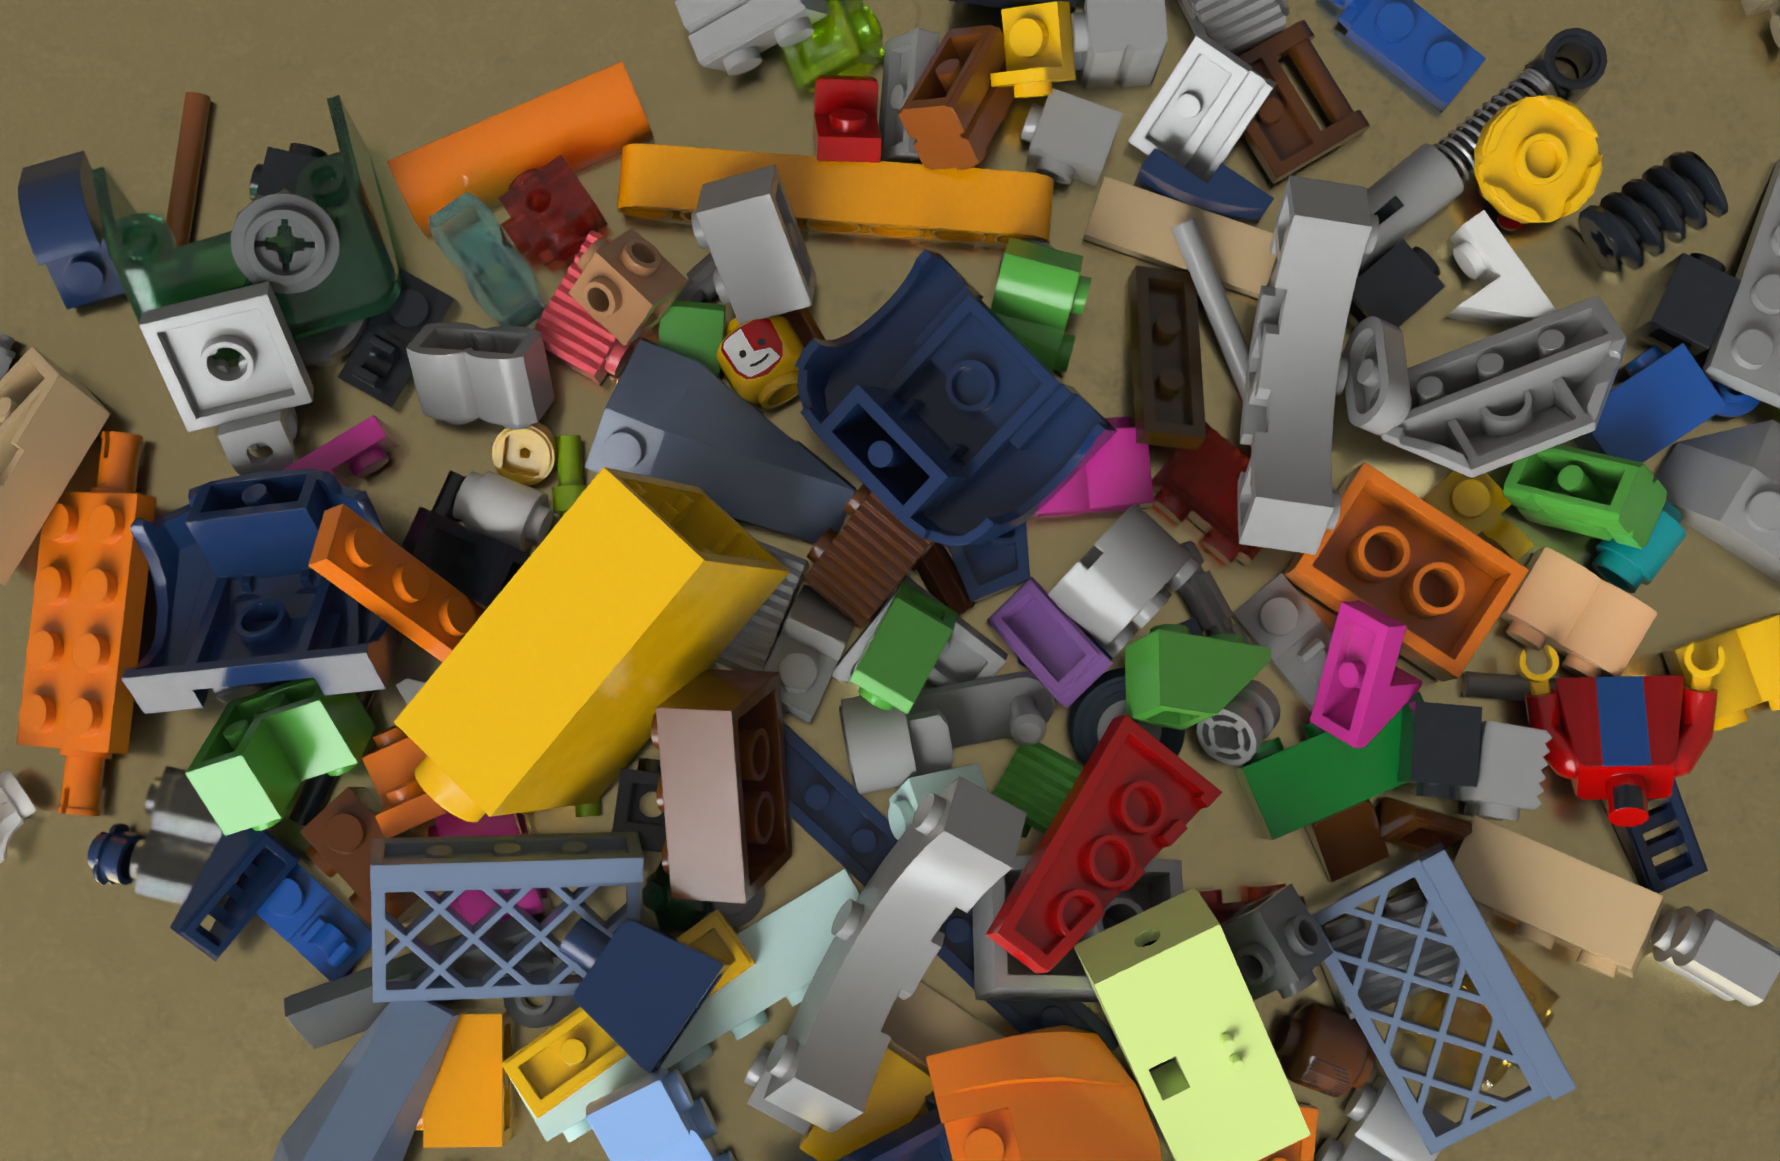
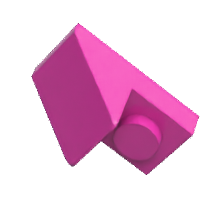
[282,415,399,488]
[1310,600,1423,749]

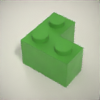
[185,678,376,836]

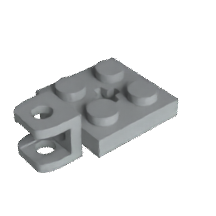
[139,281,314,475]

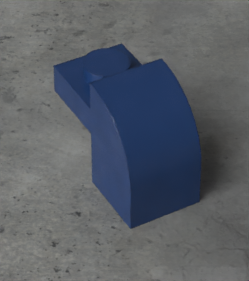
[18,150,129,309]

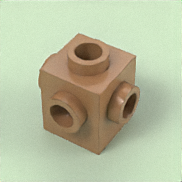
[568,228,689,346]

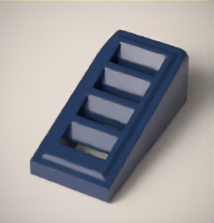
[1602,778,1708,893]
[170,828,301,962]

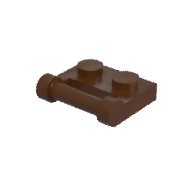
[1238,20,1370,184]

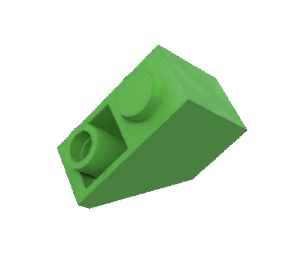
[849,581,959,714]
[1125,624,1271,730]

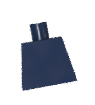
[559,918,730,1074]

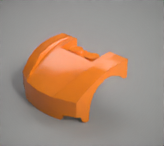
[925,1025,1163,1161]

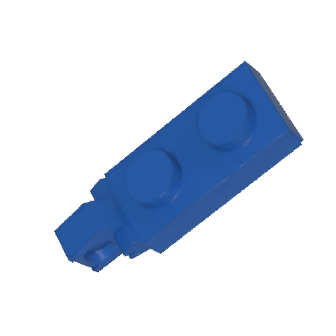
[1330,0,1486,111]

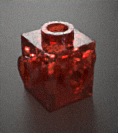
[498,155,608,267]

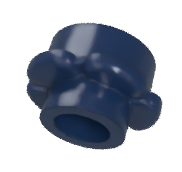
[87,823,147,885]

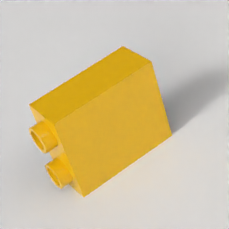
[394,467,790,822]

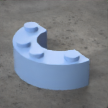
[586,1067,736,1161]

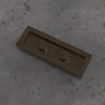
[1128,265,1206,450]

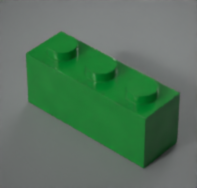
[1233,691,1424,840]

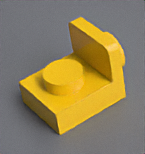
[990,1,1076,98]

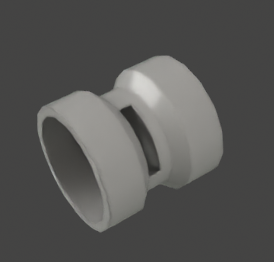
[1196,680,1281,765]

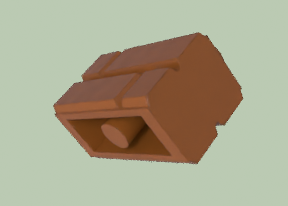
[898,25,1014,170]

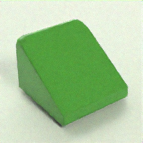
[658,300,726,379]

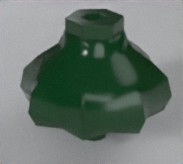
[642,860,712,933]

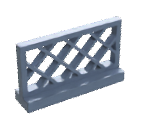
[370,831,644,1003]
[1310,842,1577,1155]

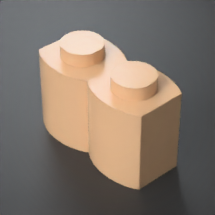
[1499,546,1658,677]

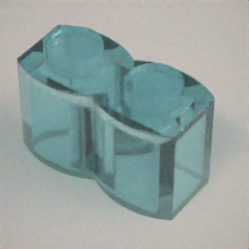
[429,192,548,327]

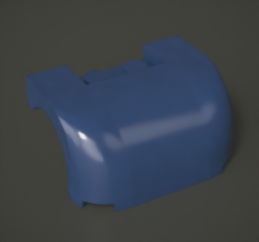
[795,249,1117,546]

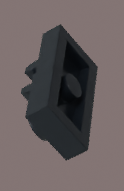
[338,268,459,411]

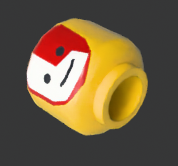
[716,315,804,409]

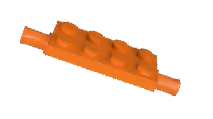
[16,431,157,816]

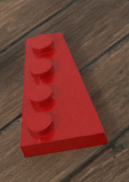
[985,715,1223,974]

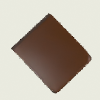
[1380,796,1472,852]
[1305,799,1390,882]

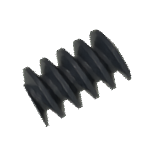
[1578,151,1728,273]

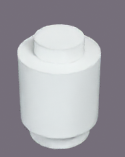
[453,471,554,552]

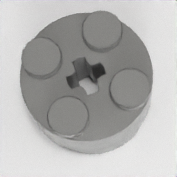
[1048,504,1202,658]

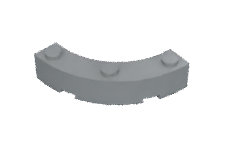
[1237,175,1379,555]
[764,776,1027,1133]

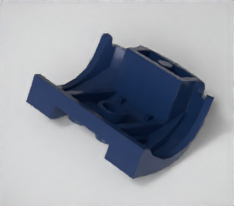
[121,469,398,714]

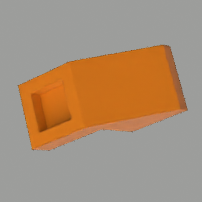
[362,725,448,838]

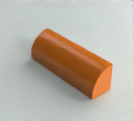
[387,61,654,236]

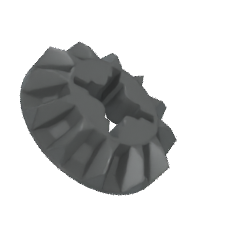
[231,188,340,294]

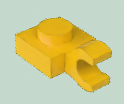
[1422,471,1534,562]

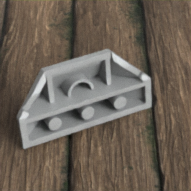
[1380,295,1627,478]
[1654,420,1780,583]

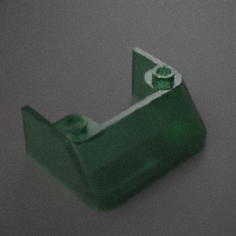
[91,95,401,361]

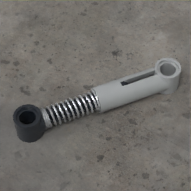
[1267,28,1607,287]

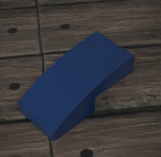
[1134,148,1274,223]

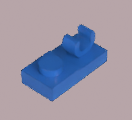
[256,859,372,981]

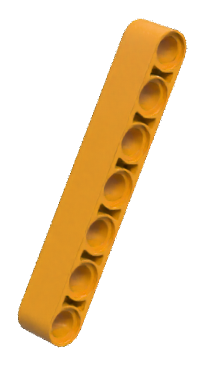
[617,143,1054,246]

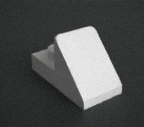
[1447,210,1557,328]

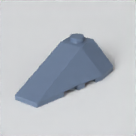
[585,338,857,543]
[272,1000,460,1161]

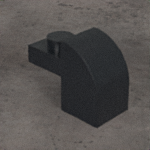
[401,507,531,607]

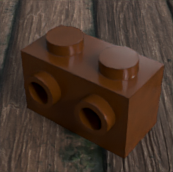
[300,787,438,924]

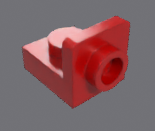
[812,75,882,163]

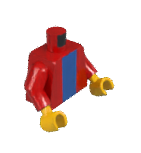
[1515,641,1726,827]

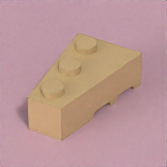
[0,346,111,587]
[1453,815,1664,978]

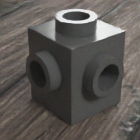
[1220,883,1333,1001]

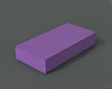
[986,577,1114,708]

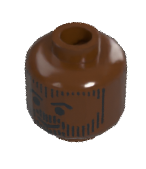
[1273,1001,1376,1097]

